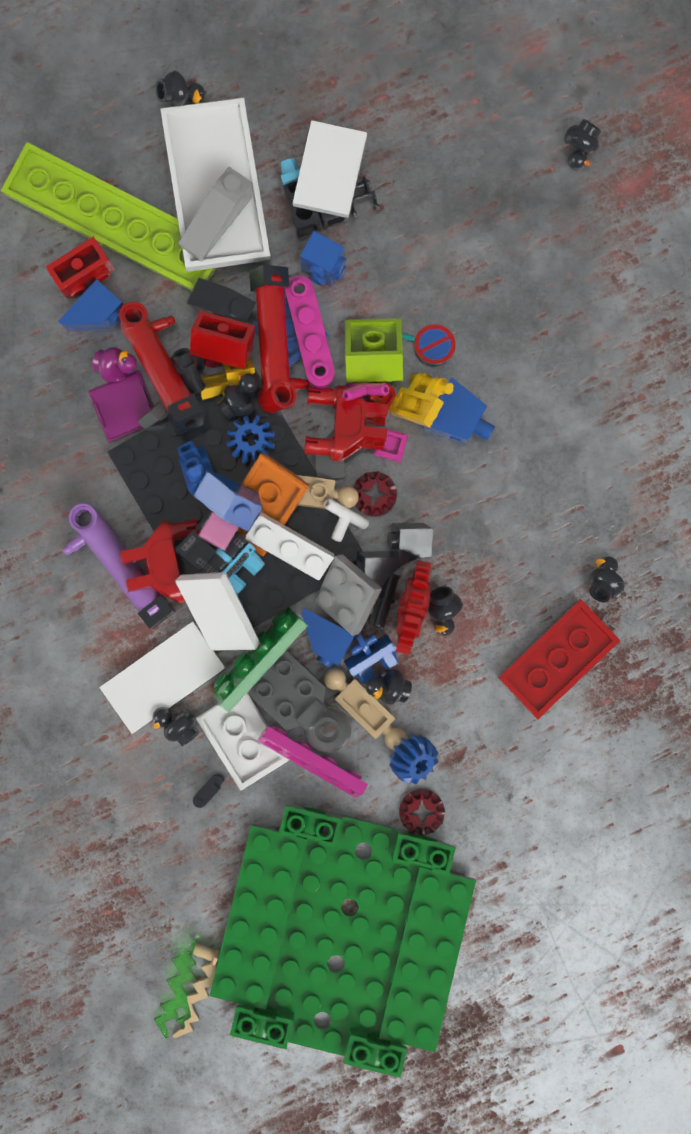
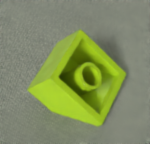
[345,318,403,383]

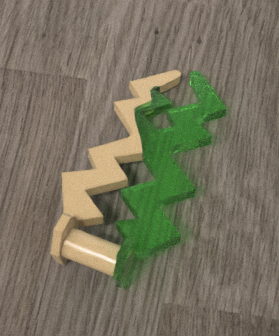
[154,939,220,1038]

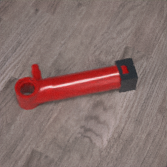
[249,264,310,413]
[119,302,204,436]

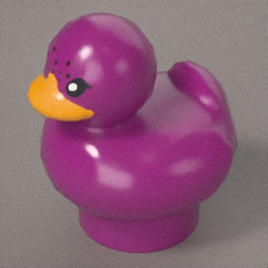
[92,347,137,382]

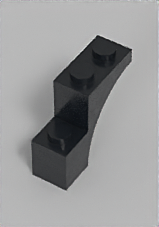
[353,523,433,614]

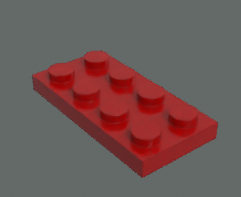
[497,599,621,720]

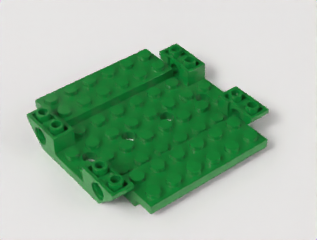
[209,805,476,1078]

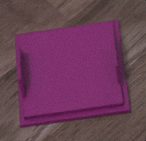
[88,370,160,443]

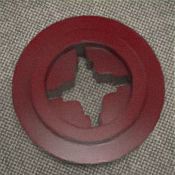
[353,471,397,517]
[399,789,445,836]

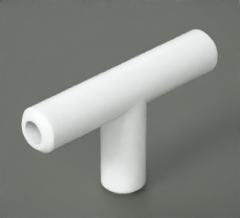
[324,499,369,542]

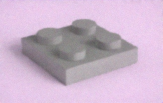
[314,554,382,636]

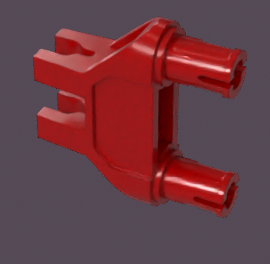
[304,385,388,462]
[119,519,199,603]

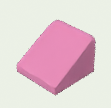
[199,512,238,551]

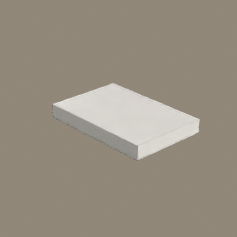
[293,120,367,218]
[175,572,260,650]
[196,693,289,791]

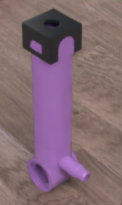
[63,504,176,629]

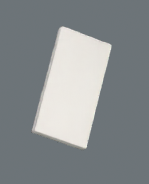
[99,621,226,734]

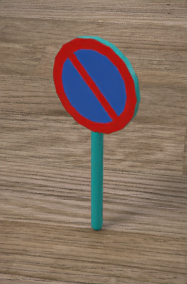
[402,324,456,365]

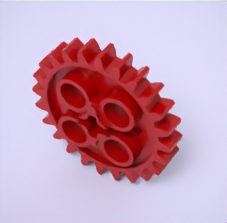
[396,560,431,655]

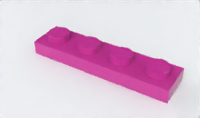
[257,726,368,798]

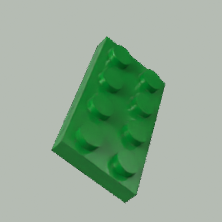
[213,608,308,713]

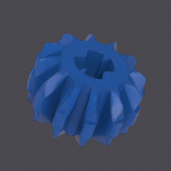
[227,415,275,464]
[389,734,439,785]

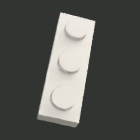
[245,511,334,580]

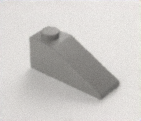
[178,166,252,262]

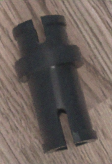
[172,348,206,394]

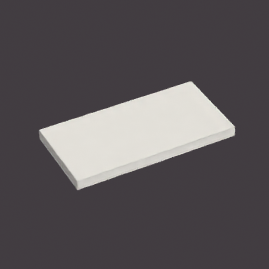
[160,98,270,272]

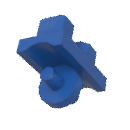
[177,441,214,494]
[344,634,399,684]

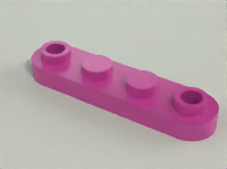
[285,275,335,388]

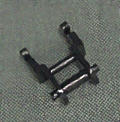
[351,176,380,218]
[193,774,225,808]

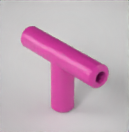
[343,382,389,401]

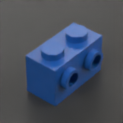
[300,231,347,287]

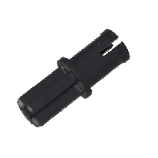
[368,573,401,629]

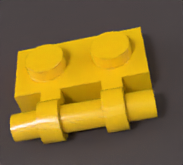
[388,372,454,428]

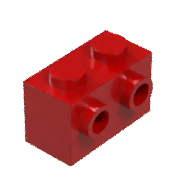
[45,236,115,299]
[190,310,255,369]

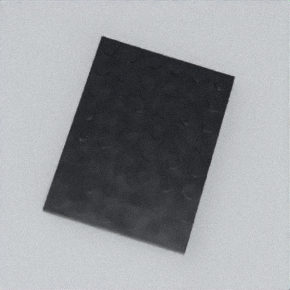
[107,368,362,628]

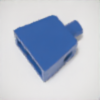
[423,378,495,444]

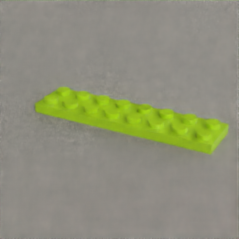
[1,142,216,291]

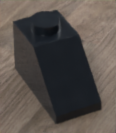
[186,278,256,323]

